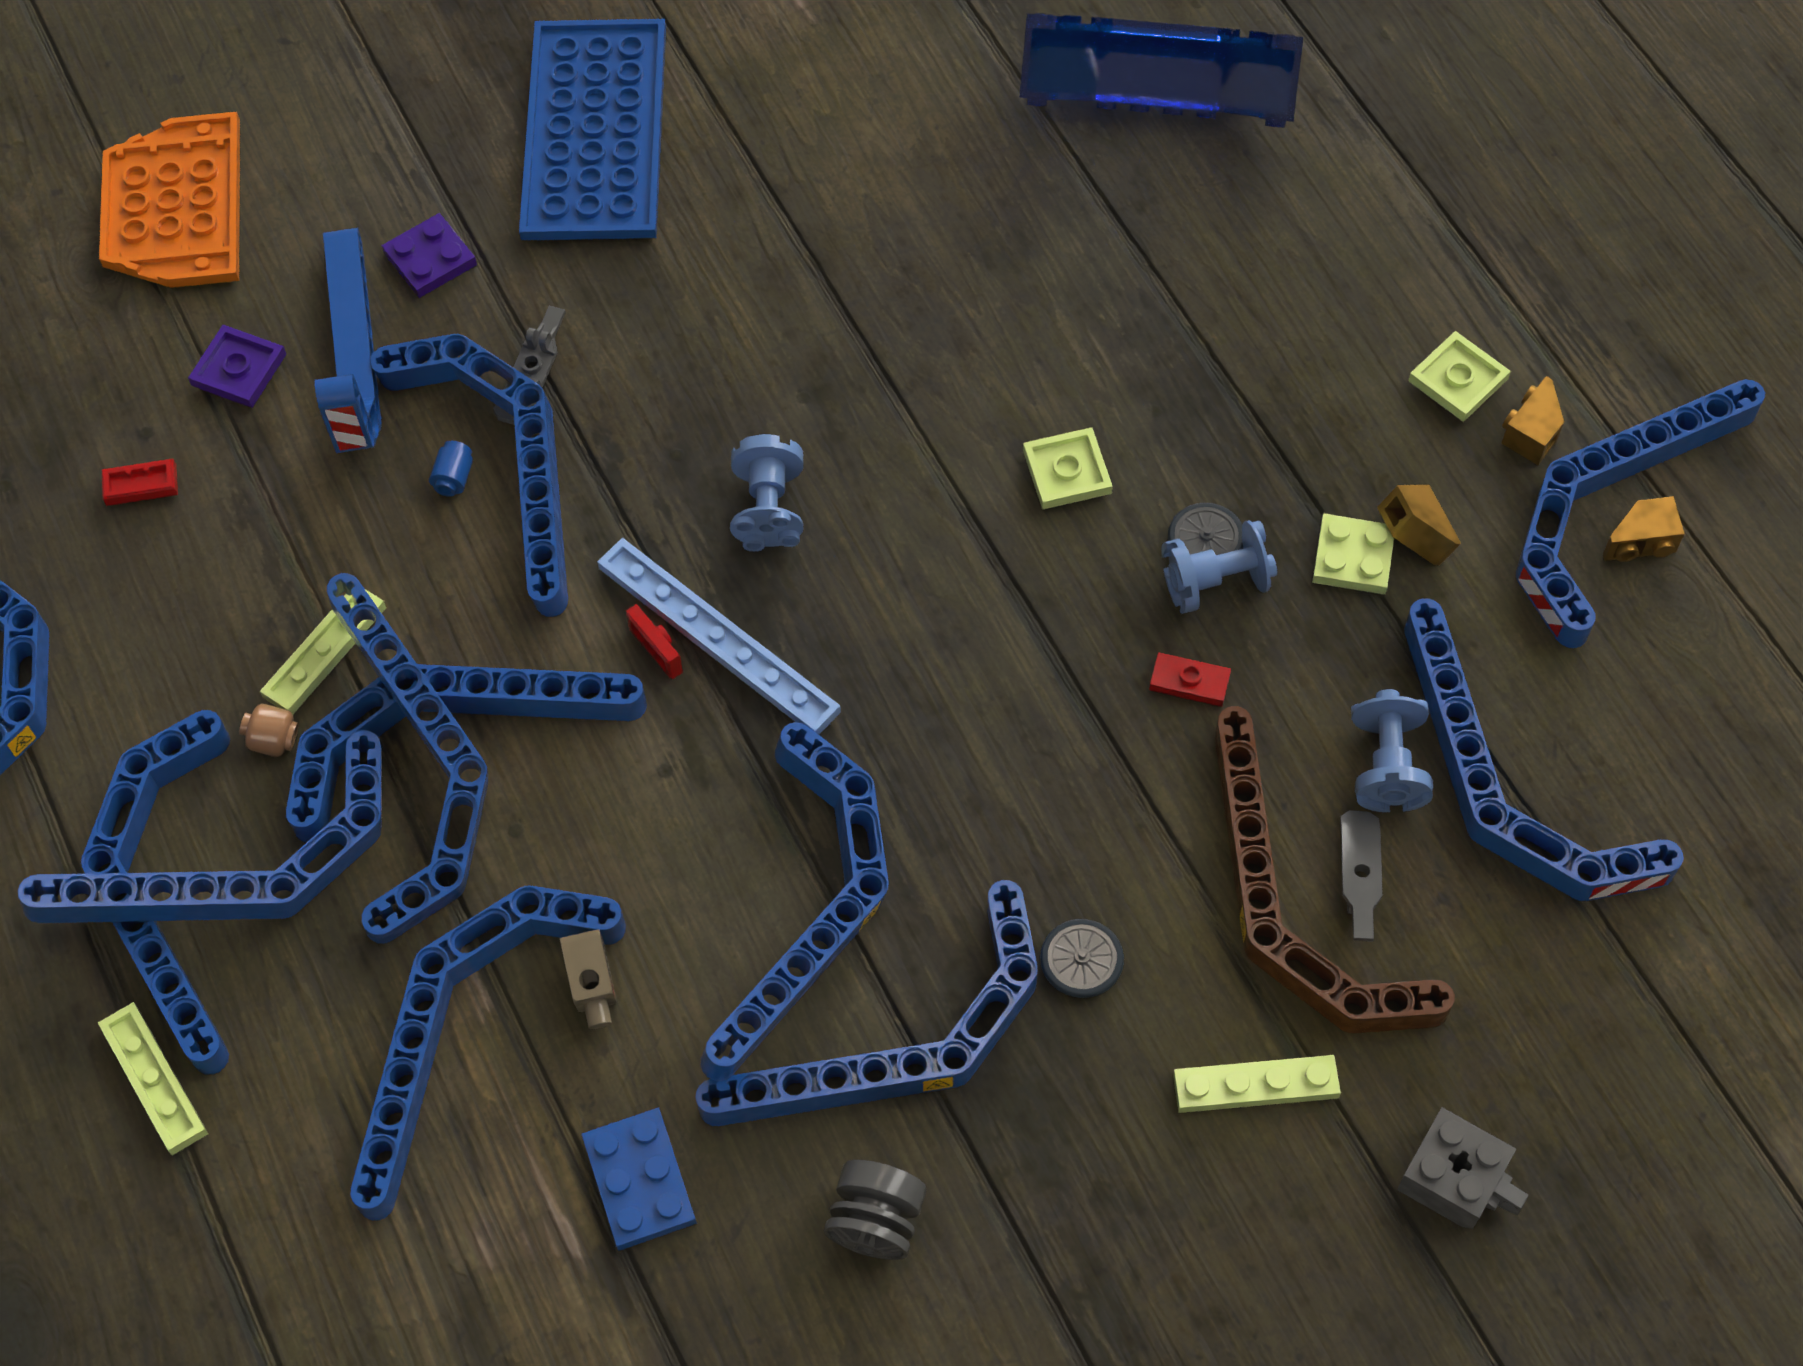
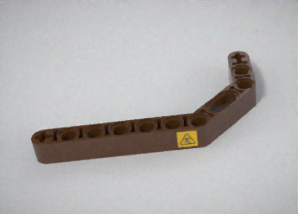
[1215,706,1455,1033]

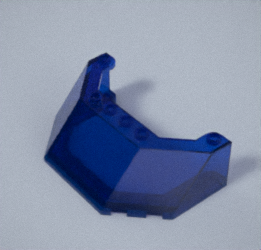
[1019,12,1304,128]

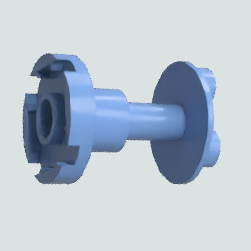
[730,434,803,551]
[1161,520,1277,614]
[1351,689,1433,812]

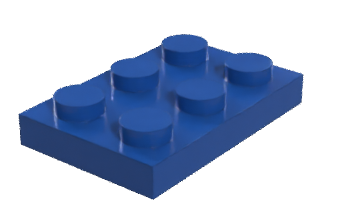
[582,1107,697,1251]

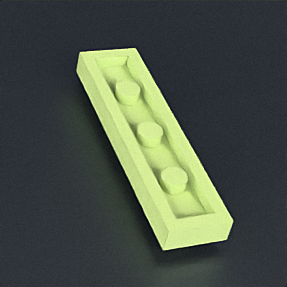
[260,589,386,714]
[98,1002,208,1156]
[1173,1055,1341,1113]

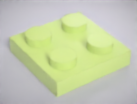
[1408,331,1511,422]
[1023,427,1112,510]
[1312,513,1394,595]

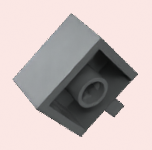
[1397,1107,1528,1229]

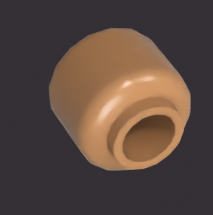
[239,704,299,757]

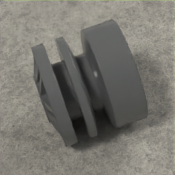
[823,1160,927,1260]

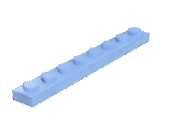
[597,538,841,734]

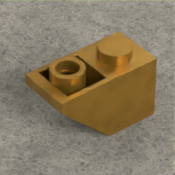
[1501,376,1564,465]
[1377,485,1461,565]
[1603,496,1685,562]

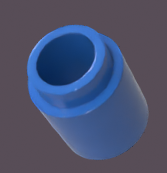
[429,441,473,496]

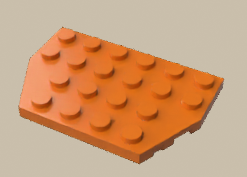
[99,112,240,288]

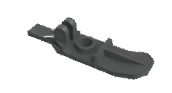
[493,305,566,425]
[1340,810,1383,942]

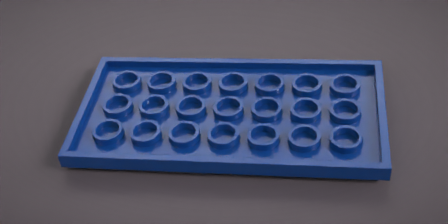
[519,19,666,240]

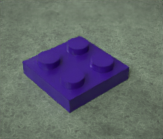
[381,213,477,298]
[188,325,286,408]

